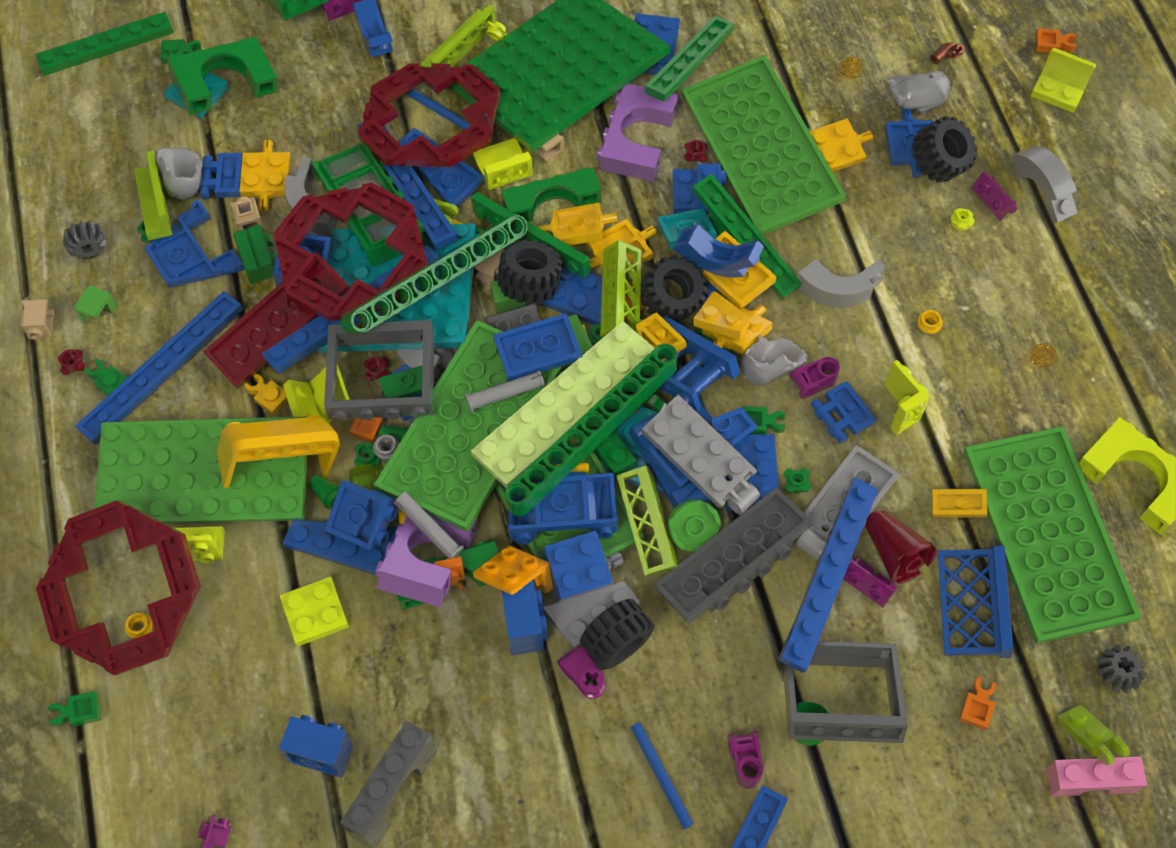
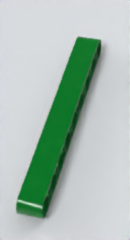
[340,215,527,335]
[505,343,677,516]

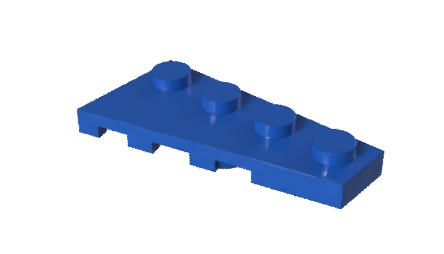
[399,128,485,207]
[645,407,758,490]
[283,521,398,575]

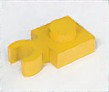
[244,374,288,416]

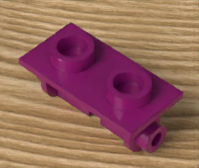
[321,0,364,21]
[971,171,1018,221]
[843,557,897,608]
[198,815,231,848]

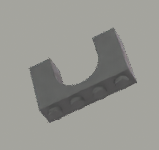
[340,720,437,848]

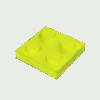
[280,576,349,647]

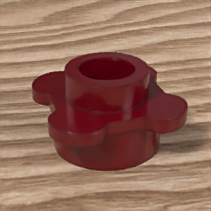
[684,140,707,163]
[58,349,86,375]
[364,357,389,382]

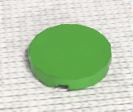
[668,499,721,552]

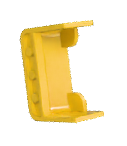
[216,415,340,488]

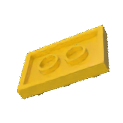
[689,231,777,310]

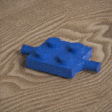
[884,108,932,178]

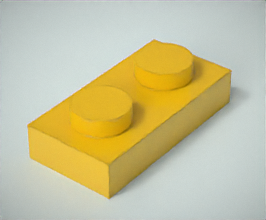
[932,489,987,518]

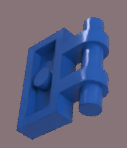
[199,153,243,199]
[810,381,876,444]

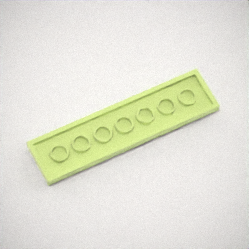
[471,321,655,488]

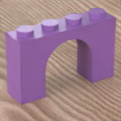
[597,84,678,182]
[375,514,478,607]

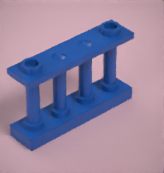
[644,316,740,412]

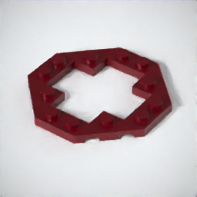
[358,63,500,167]
[274,182,427,322]
[36,500,201,675]

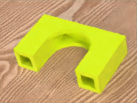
[1079,417,1176,535]

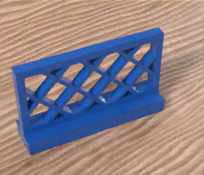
[938,546,1013,658]

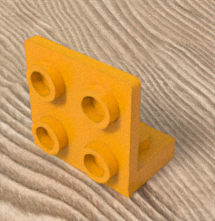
[473,545,553,595]

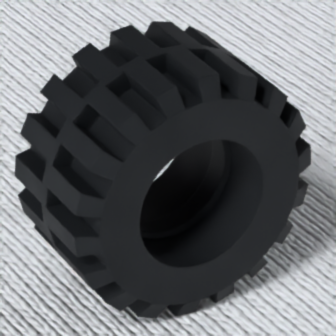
[912,116,977,182]
[497,240,562,304]
[640,255,707,322]
[579,598,655,670]

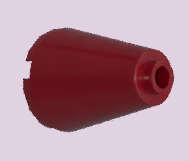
[865,510,937,584]

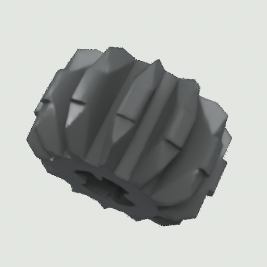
[63,220,107,260]
[1097,644,1147,693]

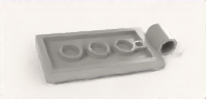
[641,395,760,515]
[796,445,900,561]

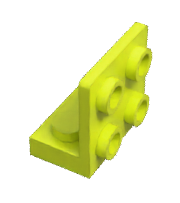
[1031,48,1096,113]
[473,138,533,190]
[884,360,930,435]
[283,364,350,423]
[175,526,225,563]

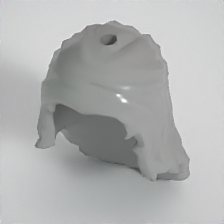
[887,70,951,115]
[155,147,203,200]
[740,335,808,386]

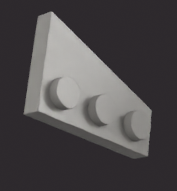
[543,581,640,648]

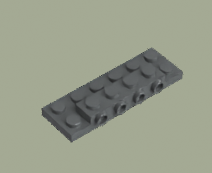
[654,487,813,624]

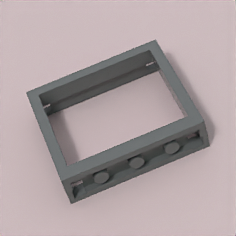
[324,320,435,421]
[782,640,908,743]

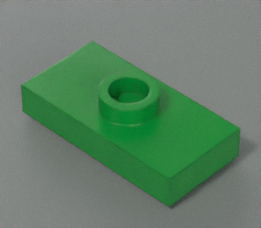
[379,366,436,398]

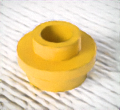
[917,310,943,334]
[125,613,153,639]

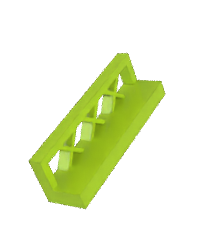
[420,4,496,67]
[134,150,173,241]
[600,240,642,337]
[616,466,679,577]

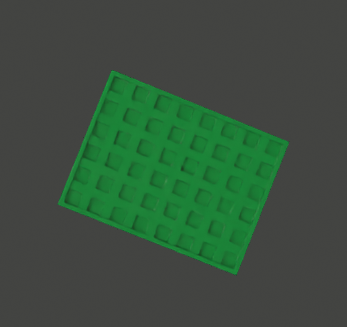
[449,0,671,152]

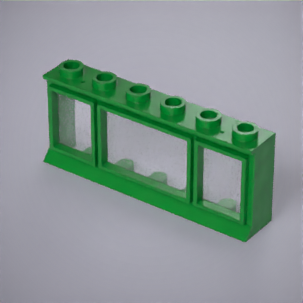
[310,142,425,267]

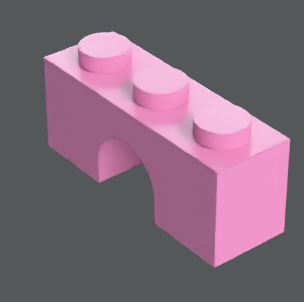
[1046,757,1147,797]

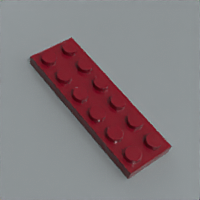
[203,252,350,389]

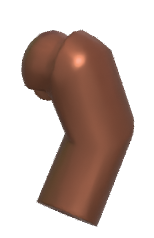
[930,43,965,64]

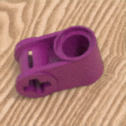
[789,357,840,399]
[557,644,605,699]
[727,730,763,789]

